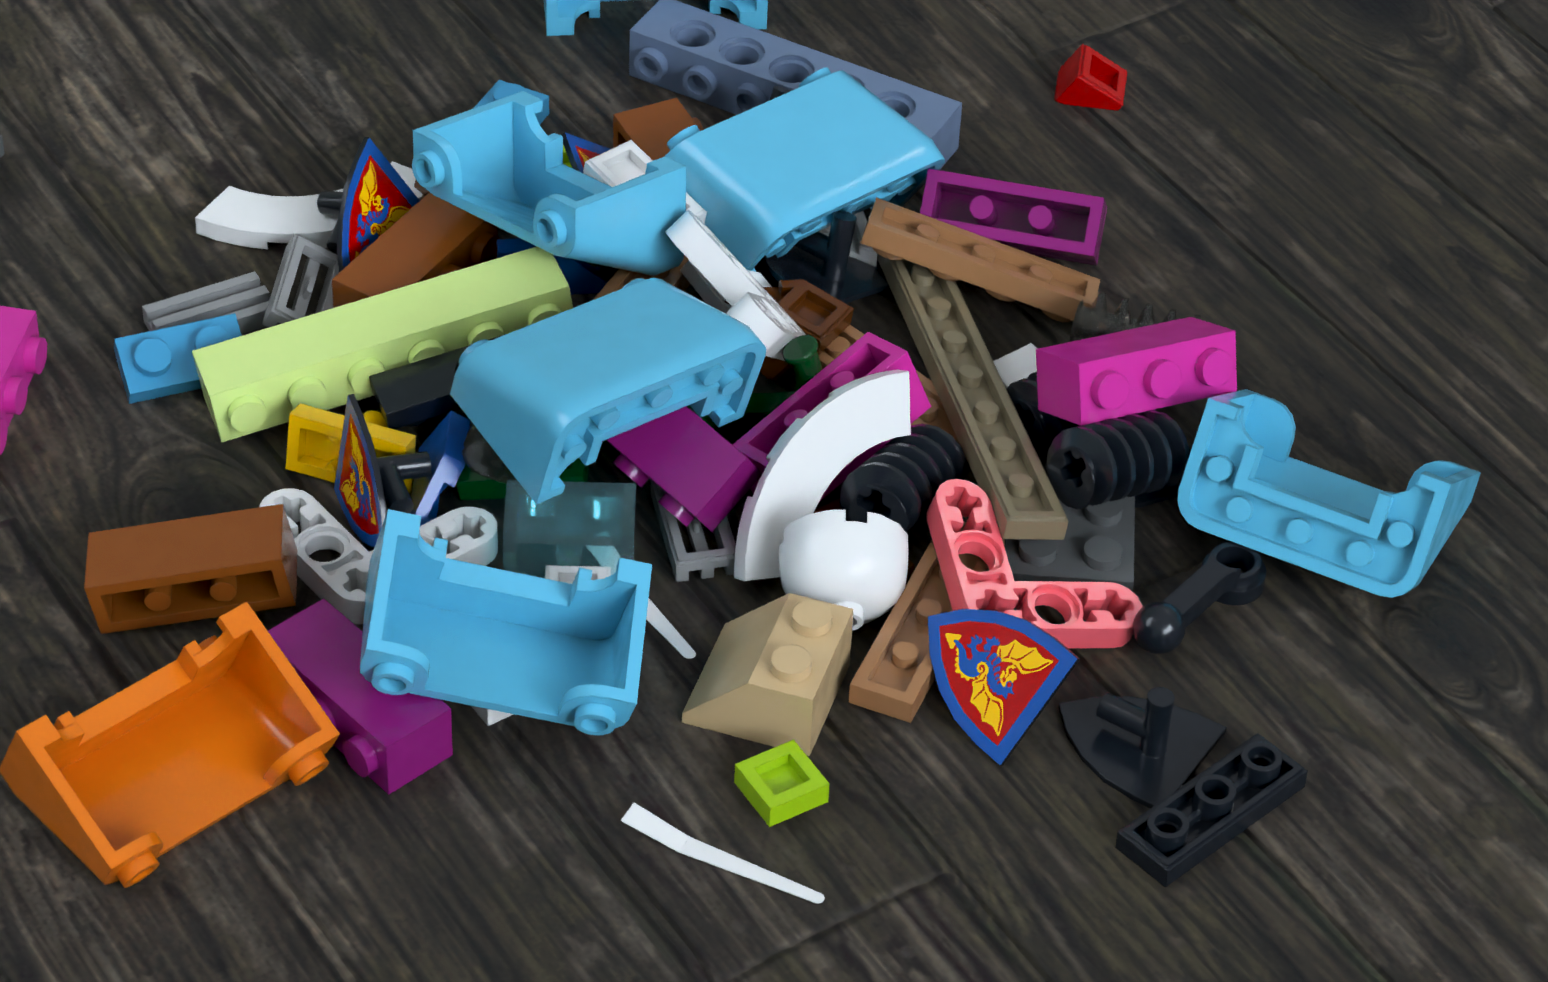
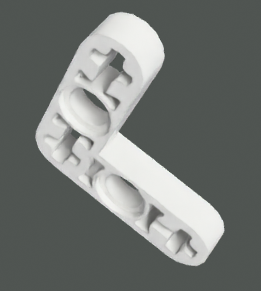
[665,210,806,361]
[260,488,498,624]

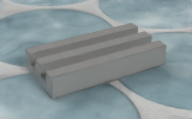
[262,234,339,328]
[142,271,279,334]
[651,480,736,582]

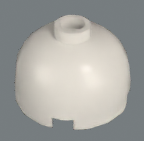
[779,510,908,631]

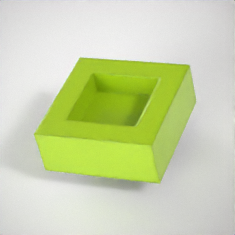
[734,739,829,827]

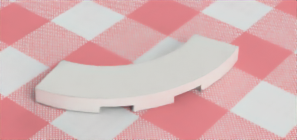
[195,161,424,249]
[734,369,911,581]

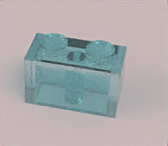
[503,480,636,578]

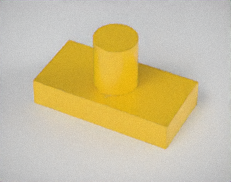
[285,403,416,493]

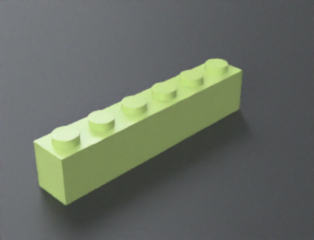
[192,246,573,442]

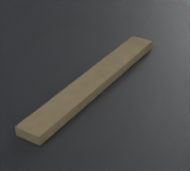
[877,254,1069,540]

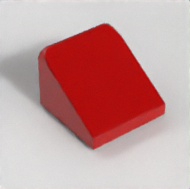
[1054,44,1127,111]

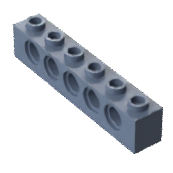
[629,0,962,170]

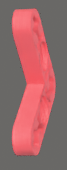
[926,479,1143,648]

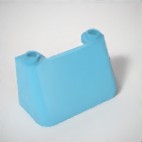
[664,67,945,272]
[412,91,686,276]
[450,278,766,504]
[1177,389,1481,598]
[360,509,652,735]

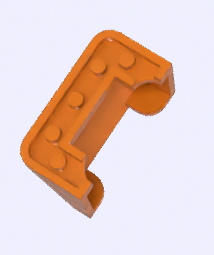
[0,602,340,888]

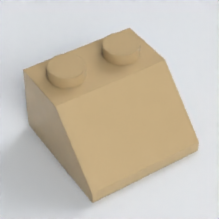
[682,593,854,756]

